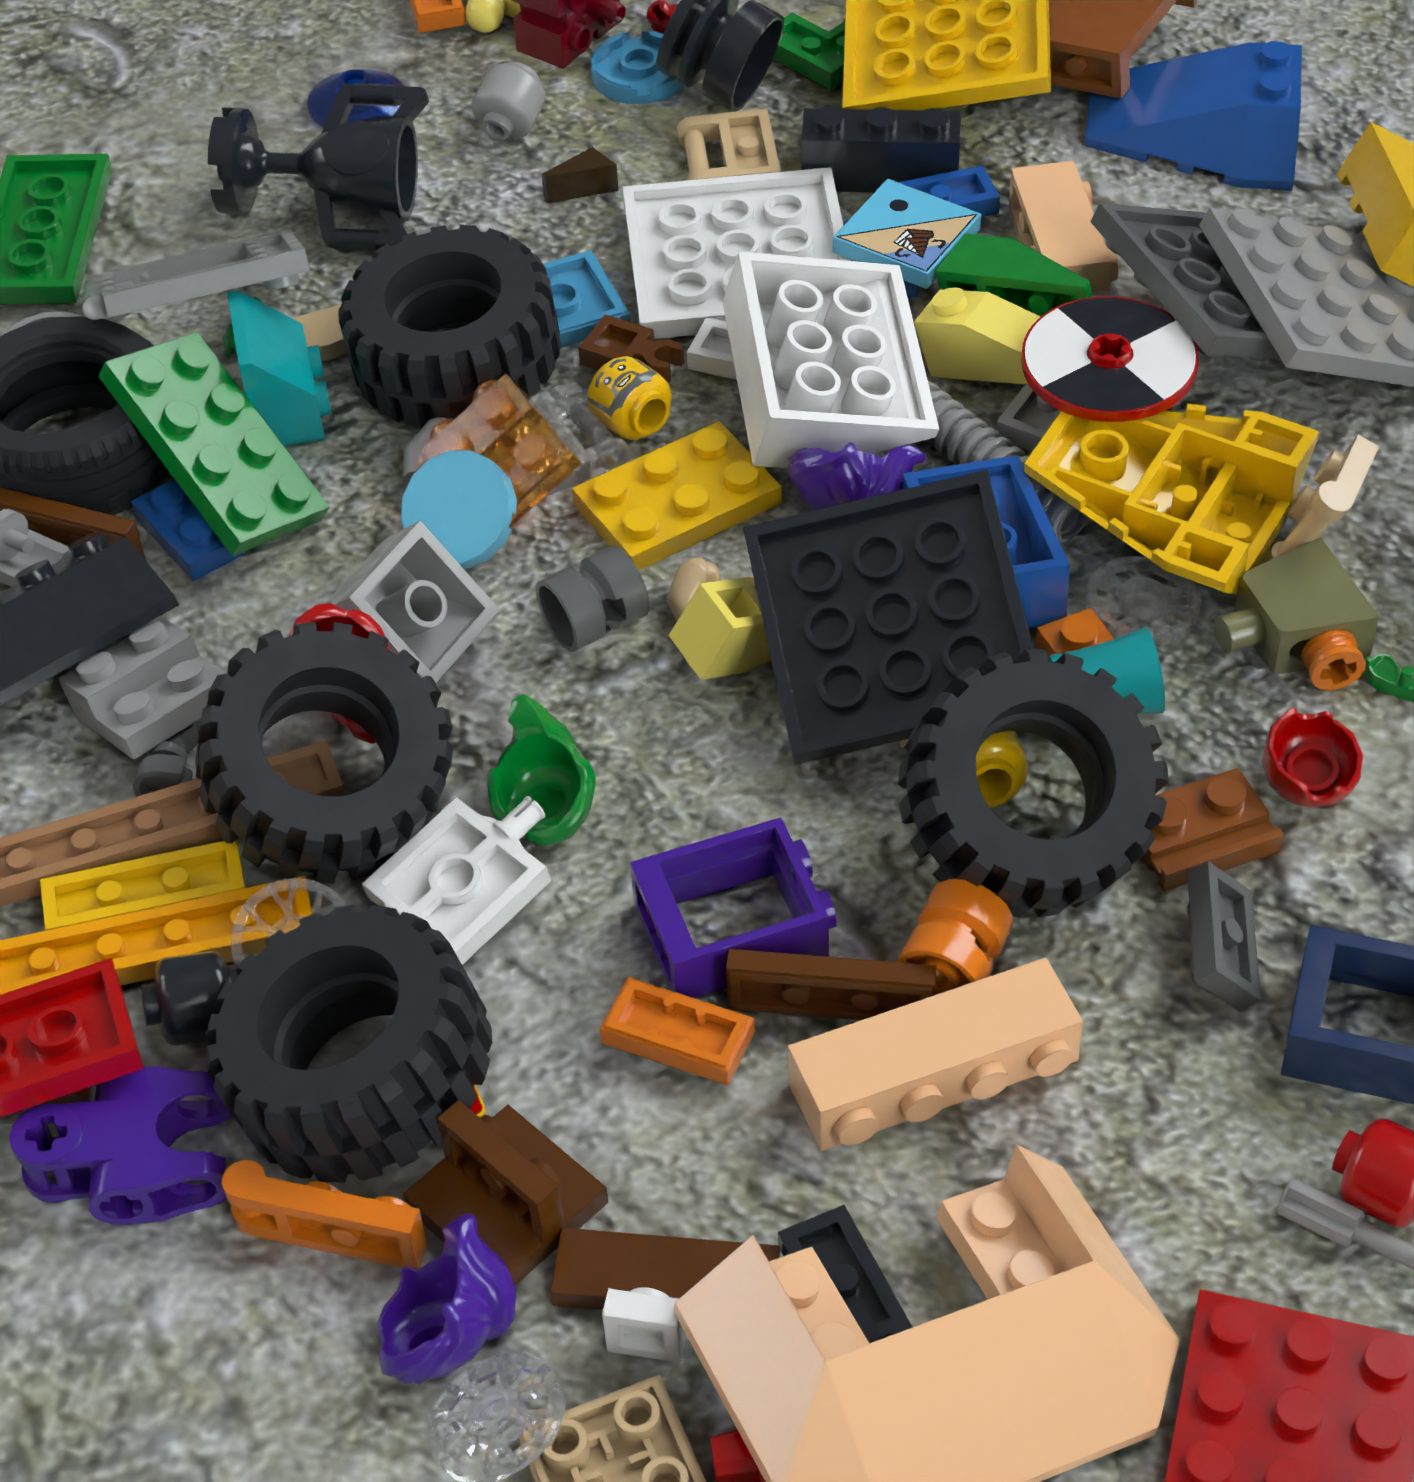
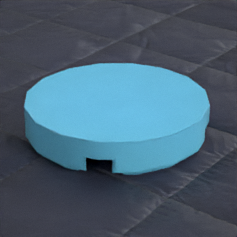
[401,450,517,568]

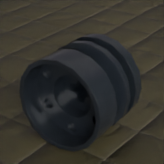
[656,0,784,112]

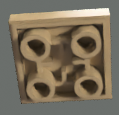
[516,1374,706,1482]

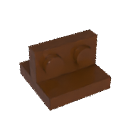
[403,1100,609,1285]

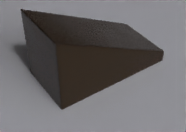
[541,147,619,203]

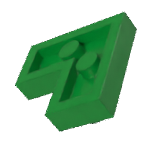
[774,13,845,90]

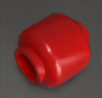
[1332,1118,1414,1229]

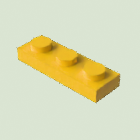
[40,840,246,931]

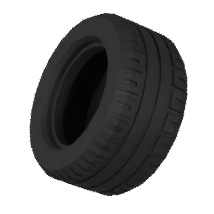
[0,316,169,515]

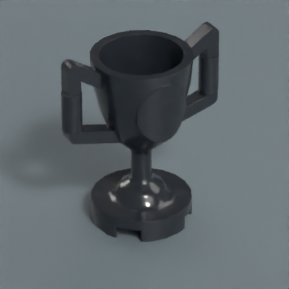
[208,83,429,251]

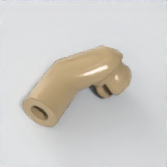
[666,557,720,622]

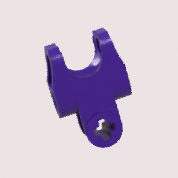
[9,1066,233,1225]

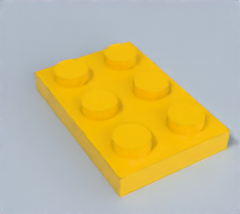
[572,421,782,571]

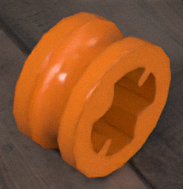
[1301,629,1366,691]

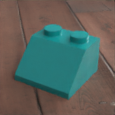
[227,290,332,446]

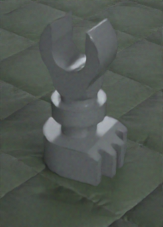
[133,721,199,797]

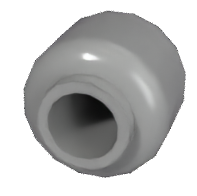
[472,61,545,140]

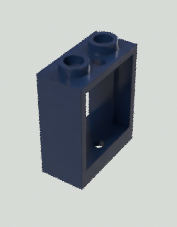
[1280,924,1414,1104]

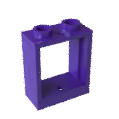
[630,817,837,998]

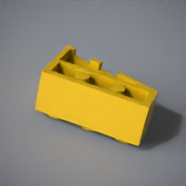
[1336,121,1414,287]

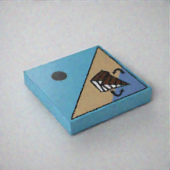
[832,179,981,289]

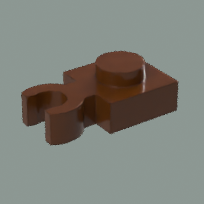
[578,314,684,384]

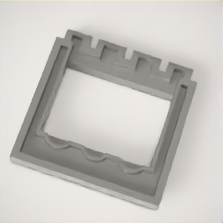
[82,230,310,320]

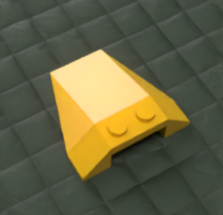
[1024,404,1319,595]

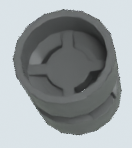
[535,545,650,652]

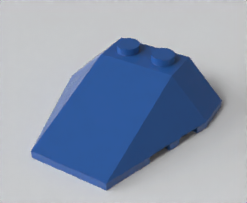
[1085,41,1302,191]

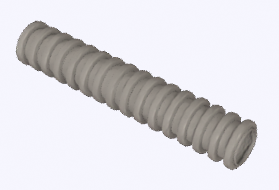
[925,379,1088,543]

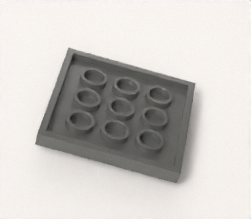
[1090,203,1281,361]

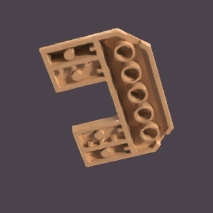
[673,1144,1180,1482]

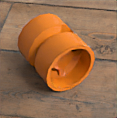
[897,879,1013,995]

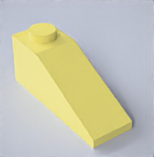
[914,288,1040,385]
[668,576,771,680]

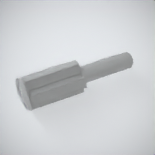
[1277,1176,1414,1270]

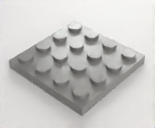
[1199,207,1414,387]

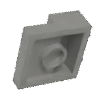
[59,617,227,759]

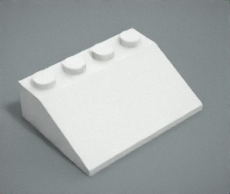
[723,251,939,468]

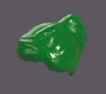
[487,694,596,846]

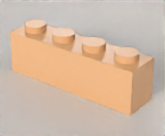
[788,958,1083,1151]

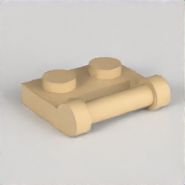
[677,108,781,180]
[1263,434,1379,563]

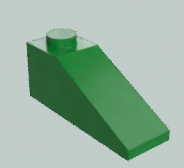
[935,234,1092,317]

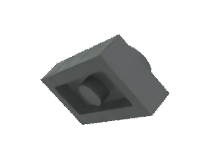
[1187,861,1261,1012]

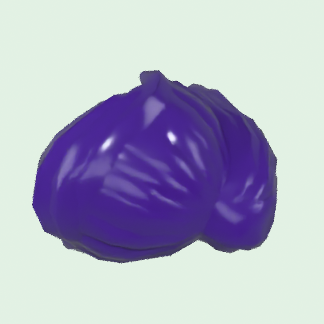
[788,442,926,510]
[377,1214,517,1385]

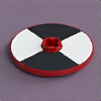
[1021,296,1199,422]

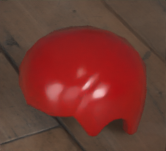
[1262,708,1364,808]

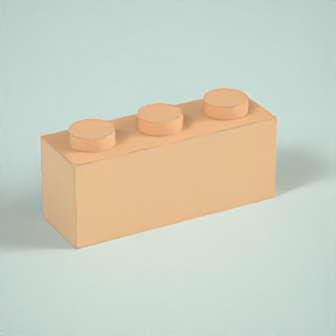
[1009,161,1119,295]

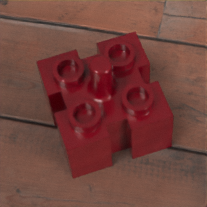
[511,0,626,69]

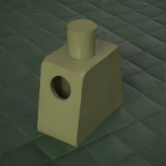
[1214,538,1379,674]

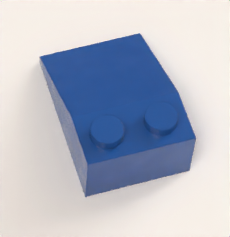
[902,455,1070,629]

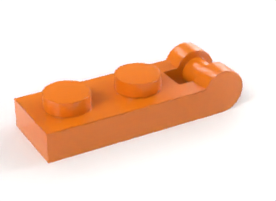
[222,1160,428,1270]

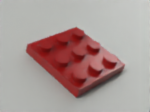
[1164,1289,1414,1482]

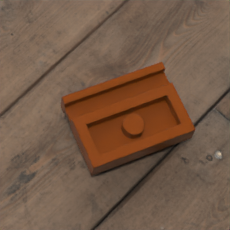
[1142,767,1284,892]

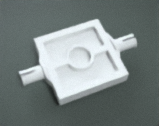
[362,796,551,965]

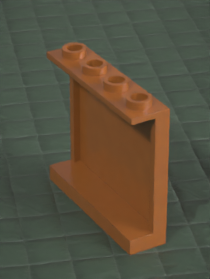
[1049,0,1197,98]

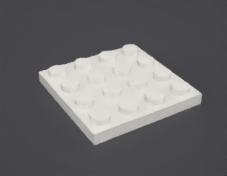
[623,167,851,339]

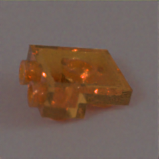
[420,374,582,528]

